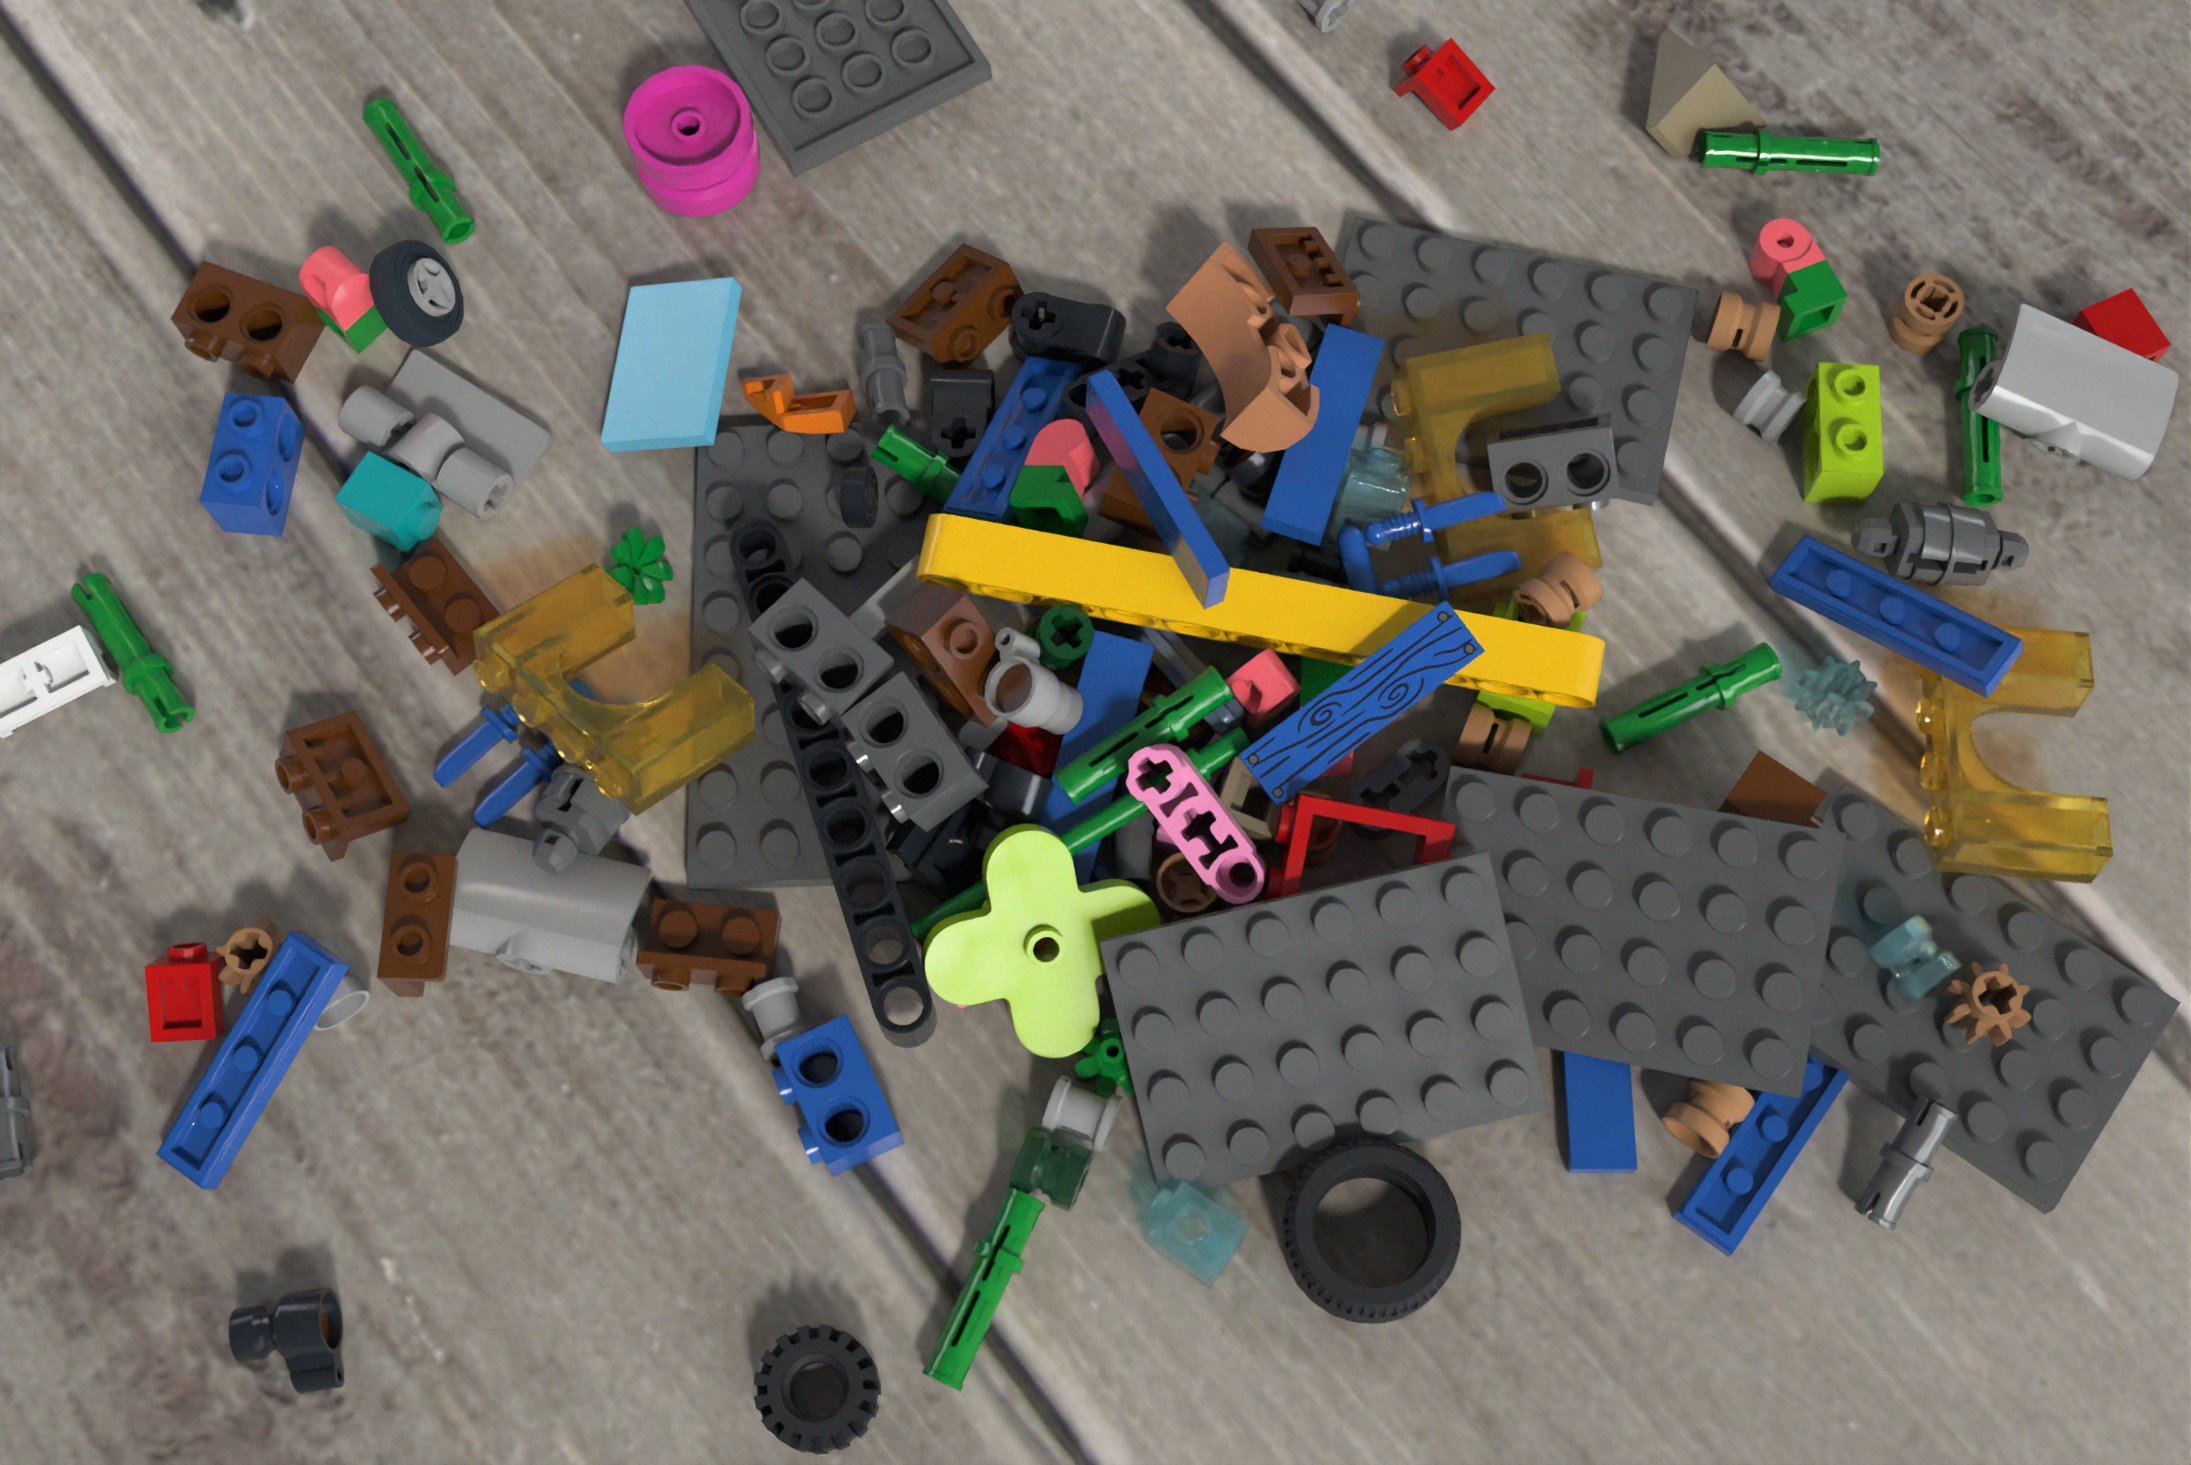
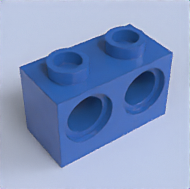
[199,393,306,537]
[771,1014,905,1177]

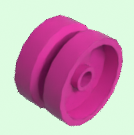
[624,65,761,218]

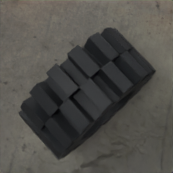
[754,1324,881,1455]

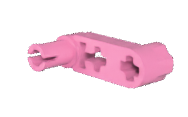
[1126,743,1269,904]

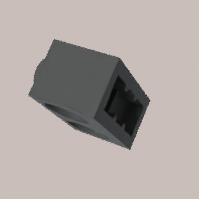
[1487,413,1621,520]
[747,577,897,734]
[840,671,989,832]

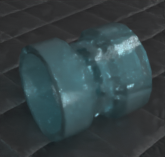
[1867,913,1963,1005]

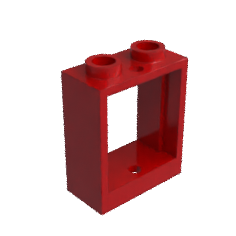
[1263,792,1455,901]

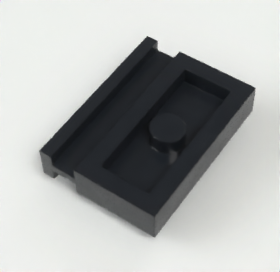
[885,749,987,903]

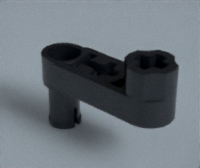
[1055,321,1203,445]

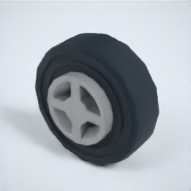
[369,240,464,347]

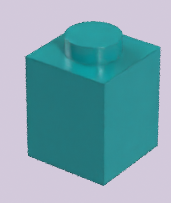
[334,451,444,555]

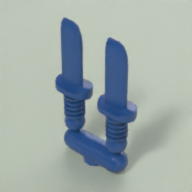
[1337,491,1524,603]
[433,662,609,830]

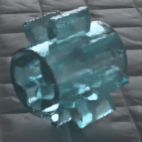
[1794,655,1878,737]

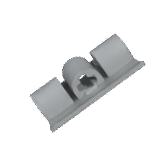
[1968,303,2179,481]
[338,349,551,521]
[449,828,653,985]

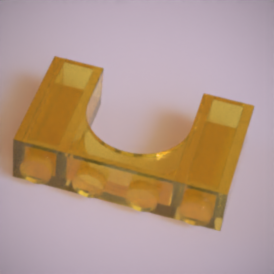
[1391,331,1603,606]
[473,562,755,816]
[1913,625,2113,884]

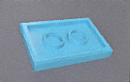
[600,277,742,452]

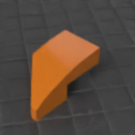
[740,374,856,434]

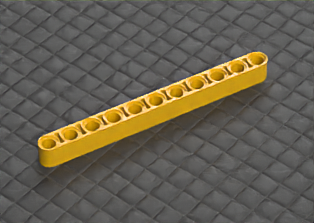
[916,514,1605,708]

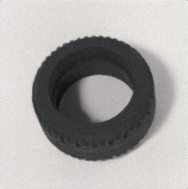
[1281,1139,1461,1324]

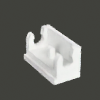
[0,625,119,738]

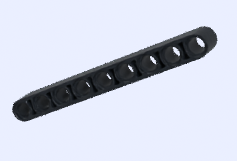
[729,518,937,1048]

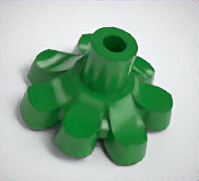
[603,527,674,606]
[1074,1017,1136,1099]

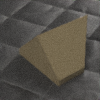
[1646,30,1769,159]

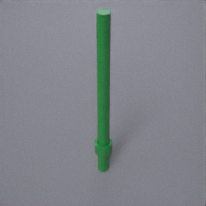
[909,727,1251,946]

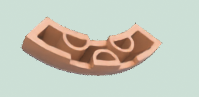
[1164,240,1319,453]

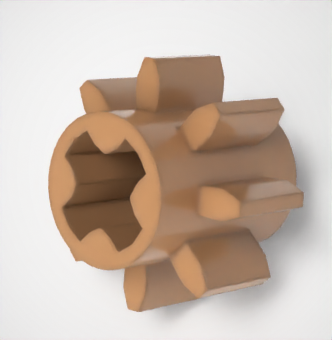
[215,917,289,999]
[1942,962,2032,1047]

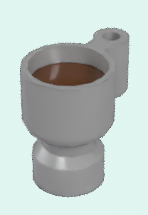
[984,627,1083,735]

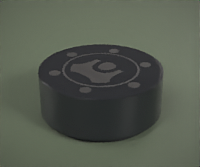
[840,467,878,528]

